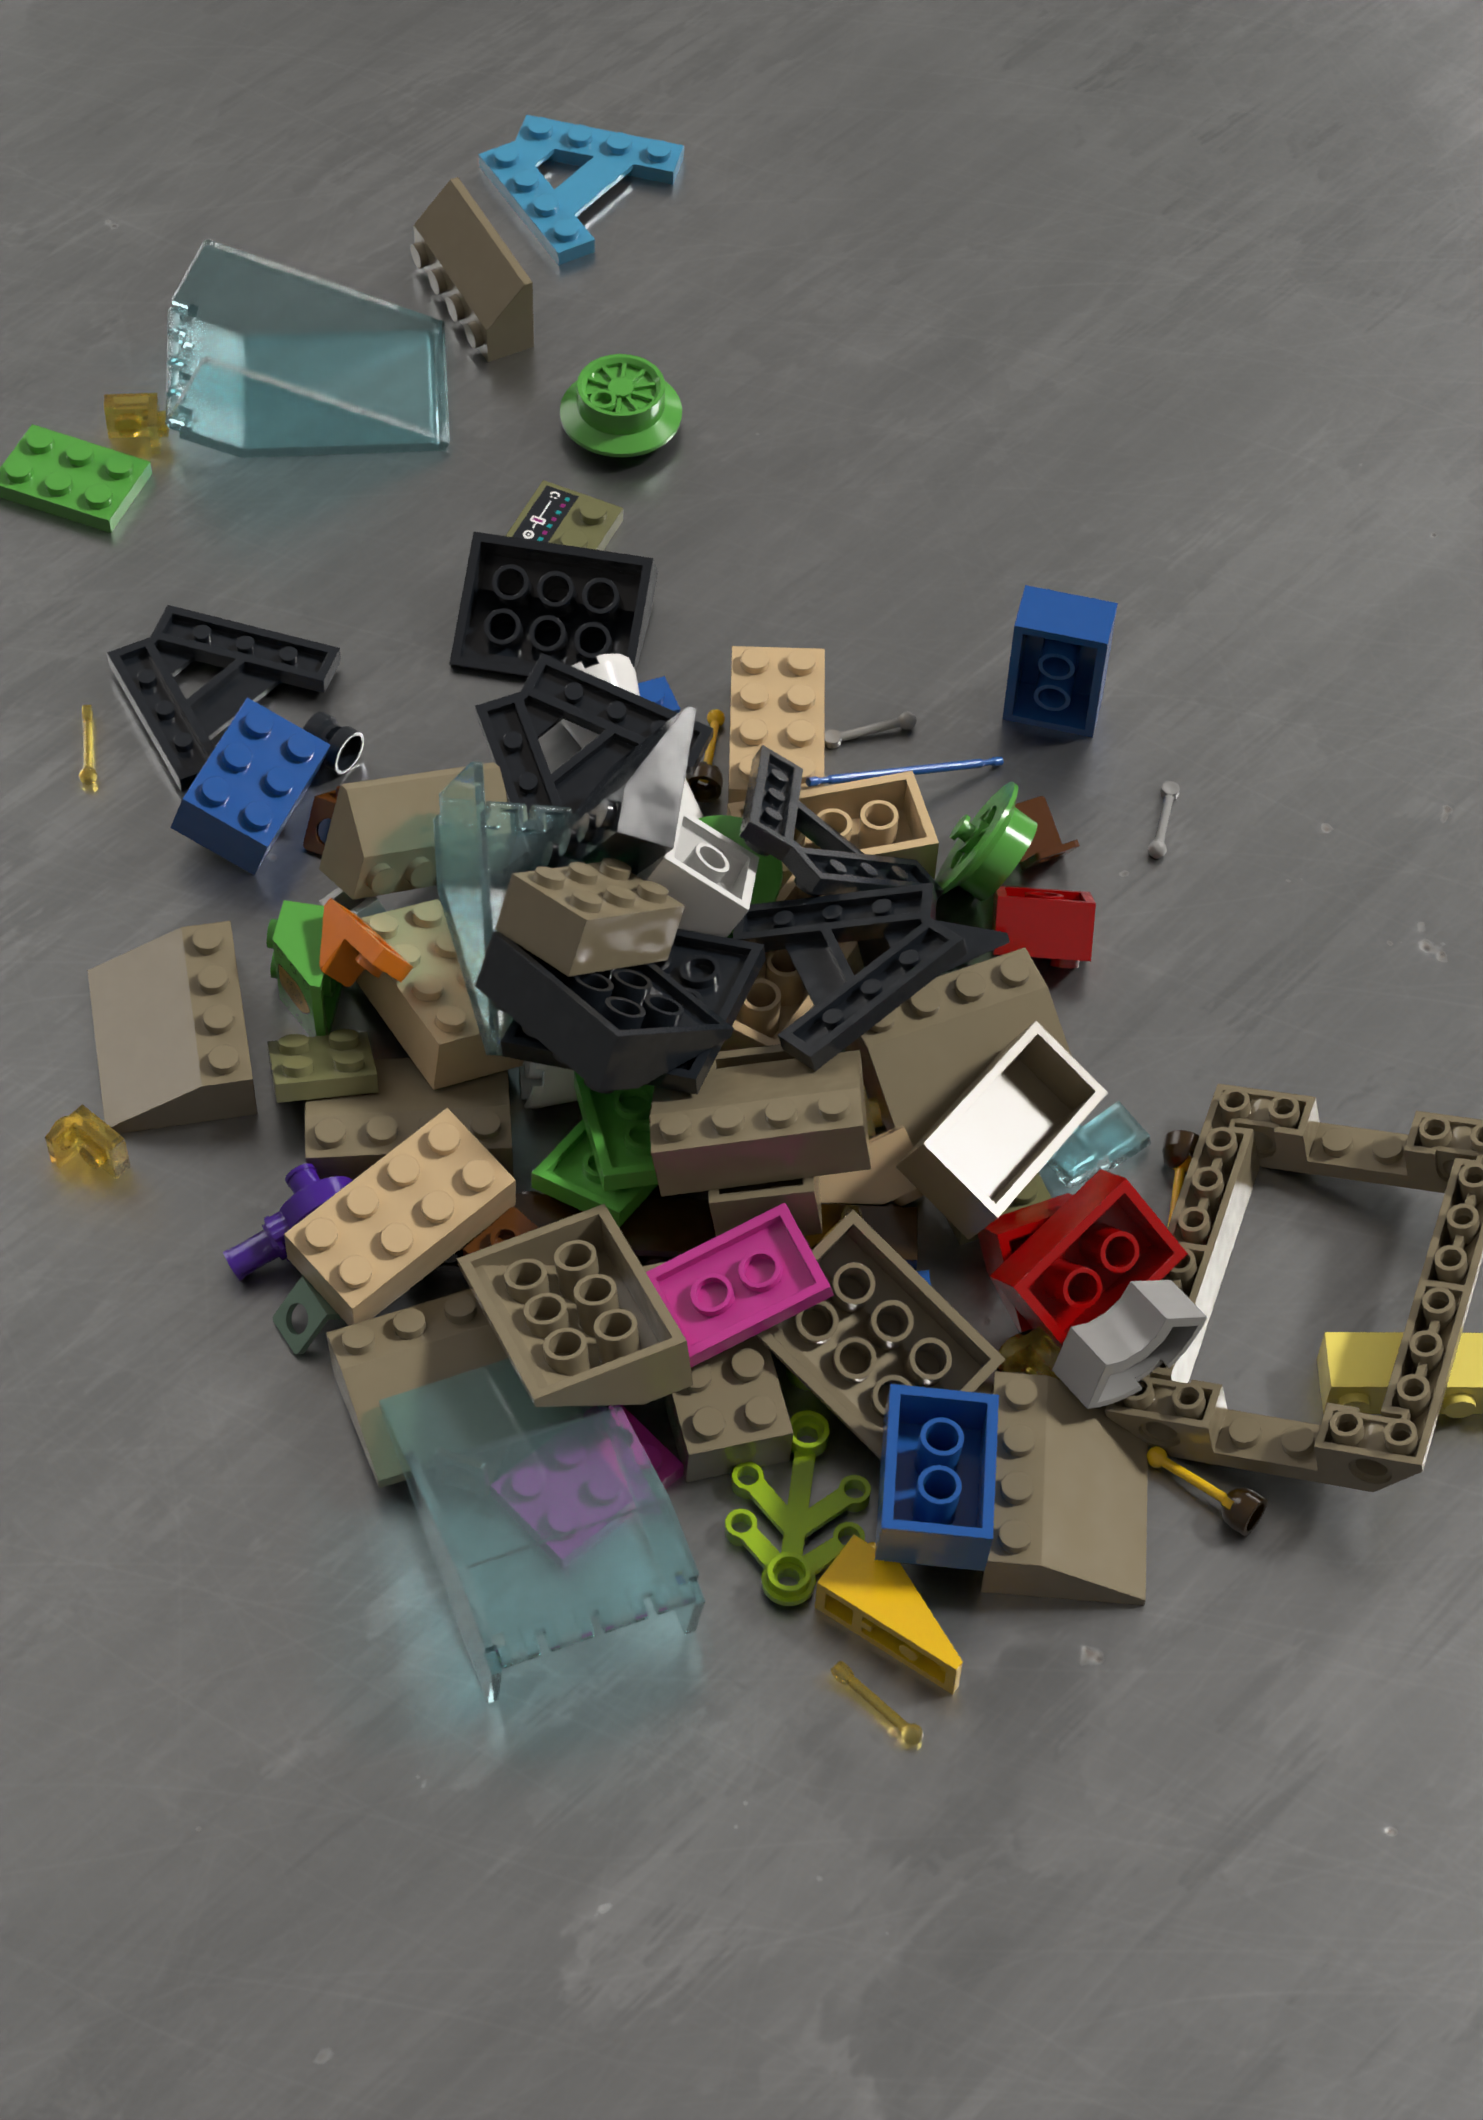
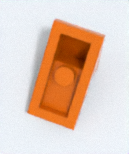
[319,898,413,987]

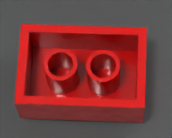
[989,1169,1188,1354]

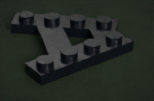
[107,605,341,792]
[475,653,713,871]
[739,745,944,900]
[733,883,968,1071]

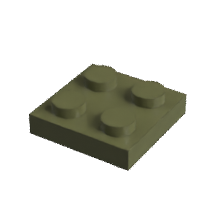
[267,1029,379,1103]

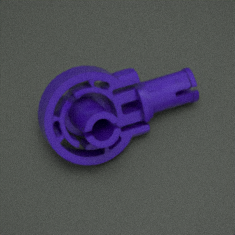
[223,1163,353,1281]

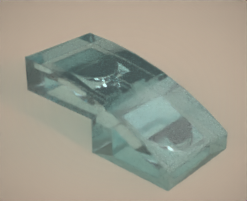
[1046,1101,1151,1189]

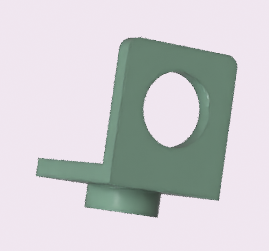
[273,1276,343,1354]

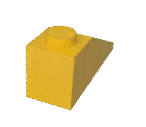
[815,1535,963,1695]

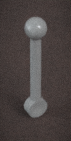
[825,712,916,749]
[1148,781,1180,858]

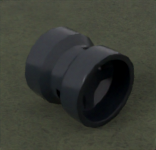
[303,711,364,774]

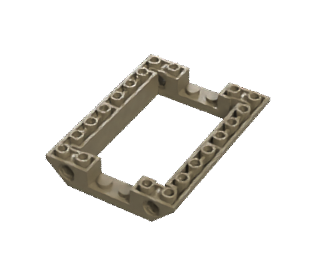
[1105,1084,1483,1492]

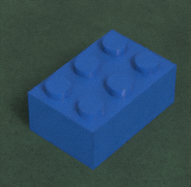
[1002,585,1118,738]
[170,697,330,876]
[875,1384,999,1571]

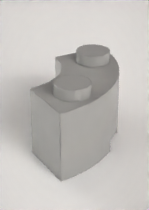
[1052,1280,1207,1409]

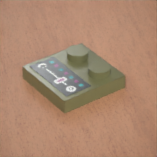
[506,480,623,551]

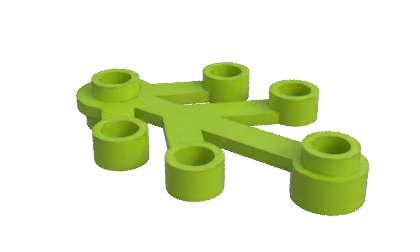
[724,1410,871,1606]

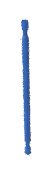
[806,756,1004,787]

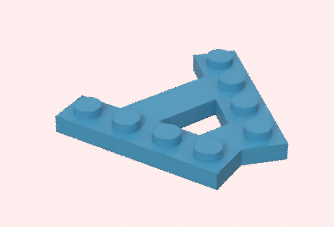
[479,115,684,266]

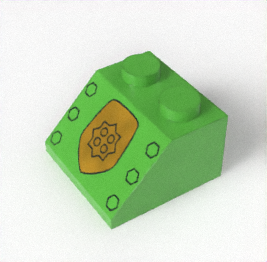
[266,900,344,1037]

